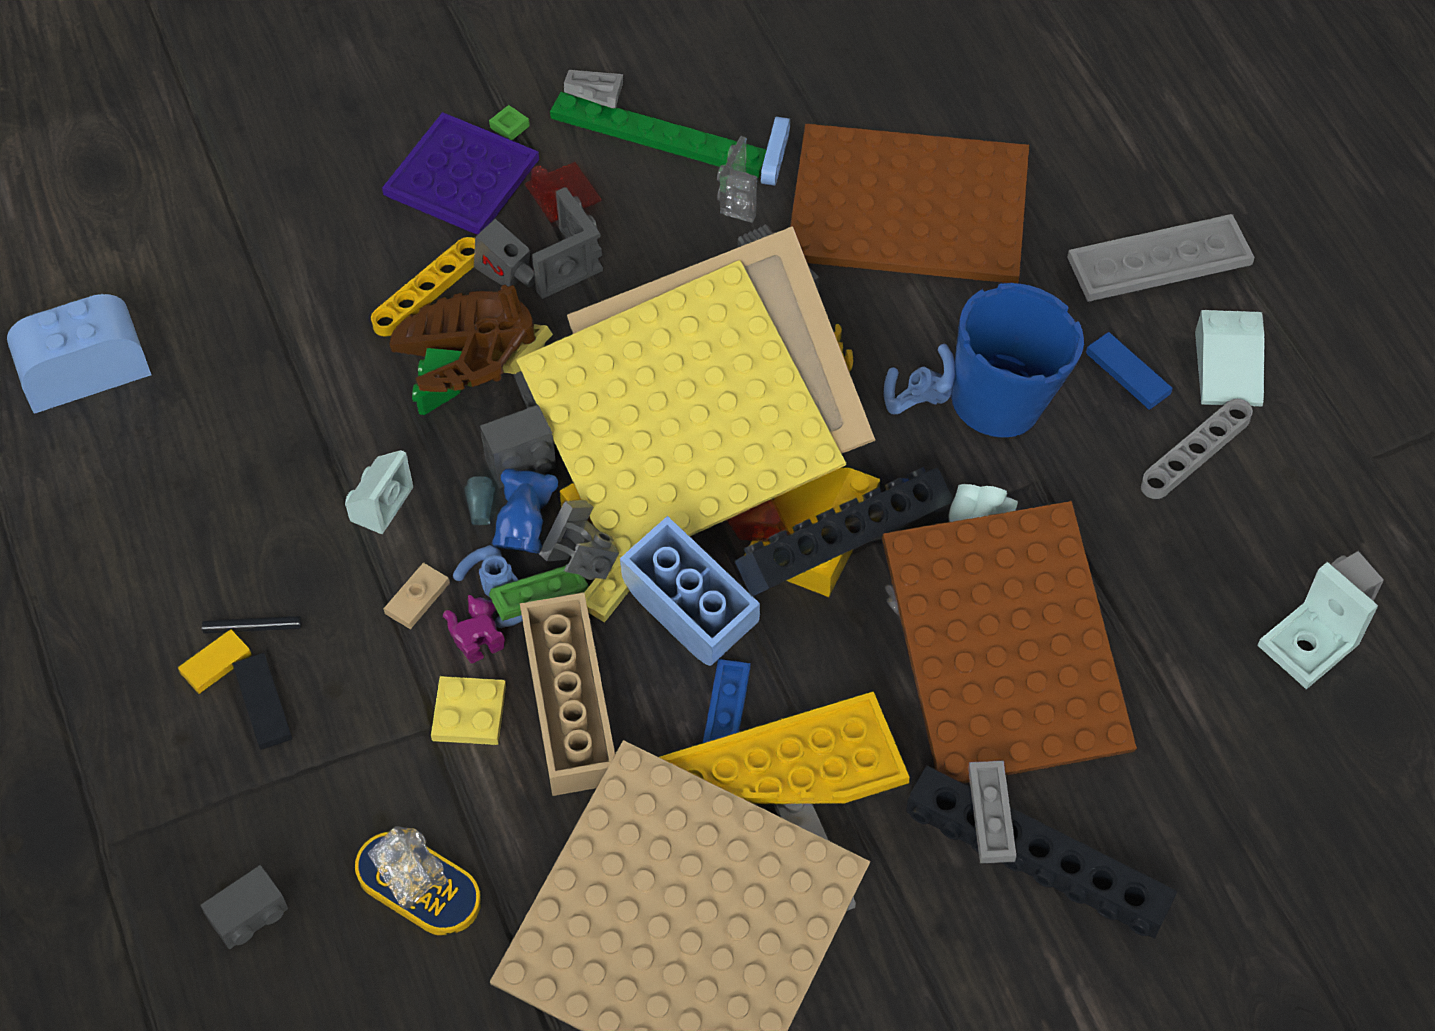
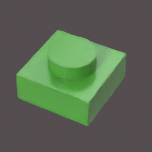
[489,105,529,140]

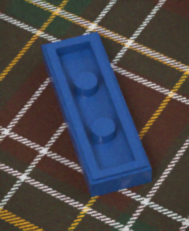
[1086,332,1173,410]
[703,659,751,743]

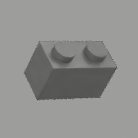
[200,865,288,949]

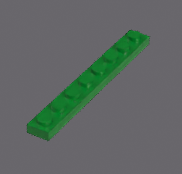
[550,92,767,178]

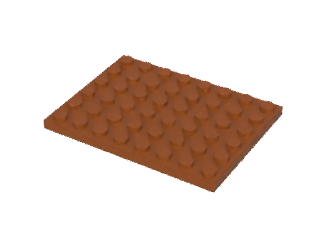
[790,124,1029,284]
[882,501,1137,783]

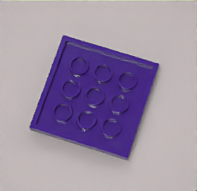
[382,112,539,235]

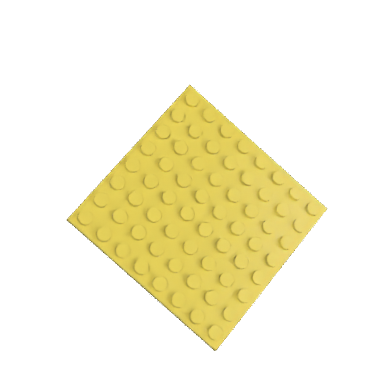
[516,260,846,570]

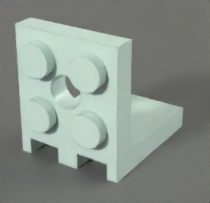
[1258,562,1378,689]

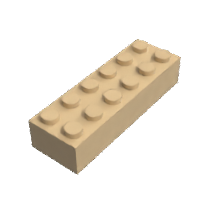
[520,593,615,796]

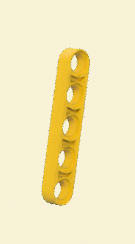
[371,237,475,337]

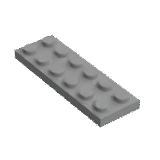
[1067,214,1255,302]

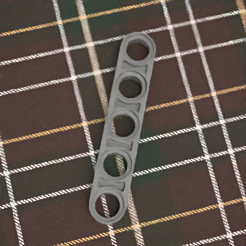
[1141,399,1253,499]

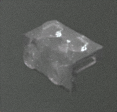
[367,826,448,908]

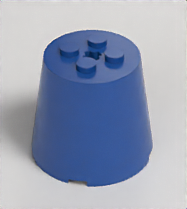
[951,283,1084,437]

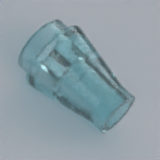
[464,477,495,526]

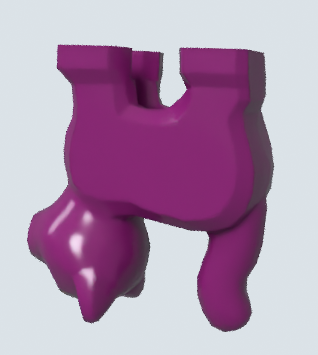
[443,595,505,663]

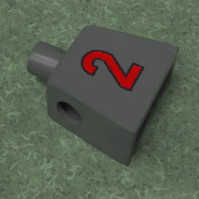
[474,219,535,288]

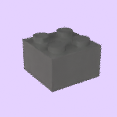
[480,405,556,489]

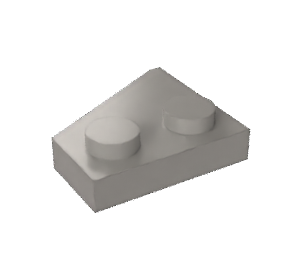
[564,70,623,108]

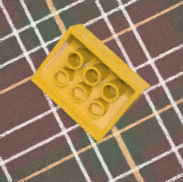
[744,468,880,597]

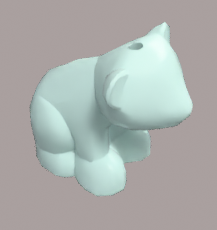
[949,484,1018,522]

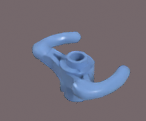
[884,344,955,414]
[453,545,523,628]

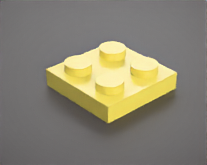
[431,676,506,745]

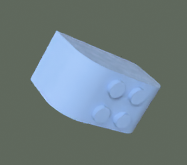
[7,294,151,414]
[620,516,760,666]

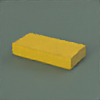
[178,629,252,694]

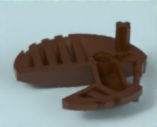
[390,284,536,392]

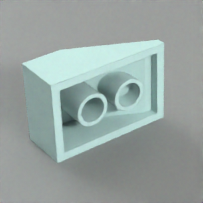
[1195,310,1264,406]

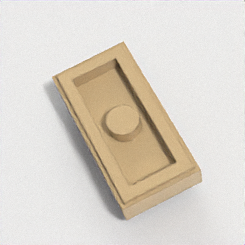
[384,563,450,629]

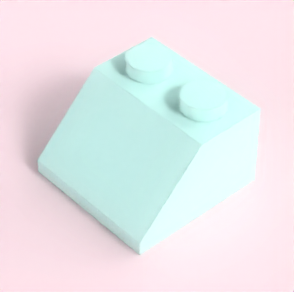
[345,450,413,534]

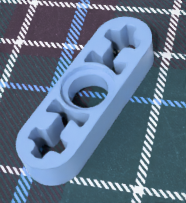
[761,116,790,186]

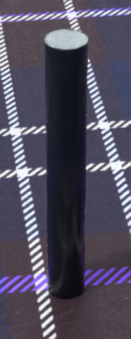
[202,616,302,634]

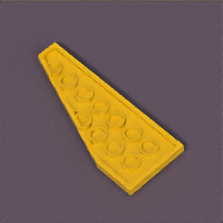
[659,691,910,804]

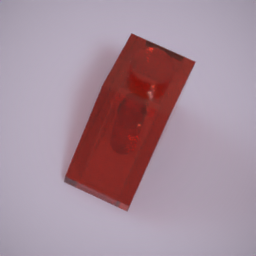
[727,499,791,542]

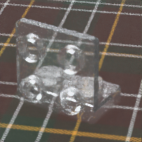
[717,136,757,223]

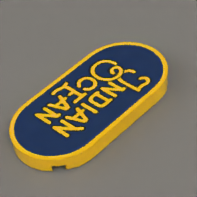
[355,832,480,935]

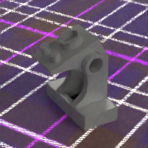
[539,500,619,580]

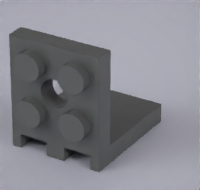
[532,187,603,299]

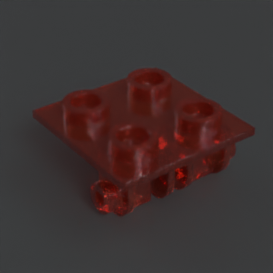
[525,162,602,223]

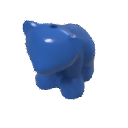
[492,469,558,553]

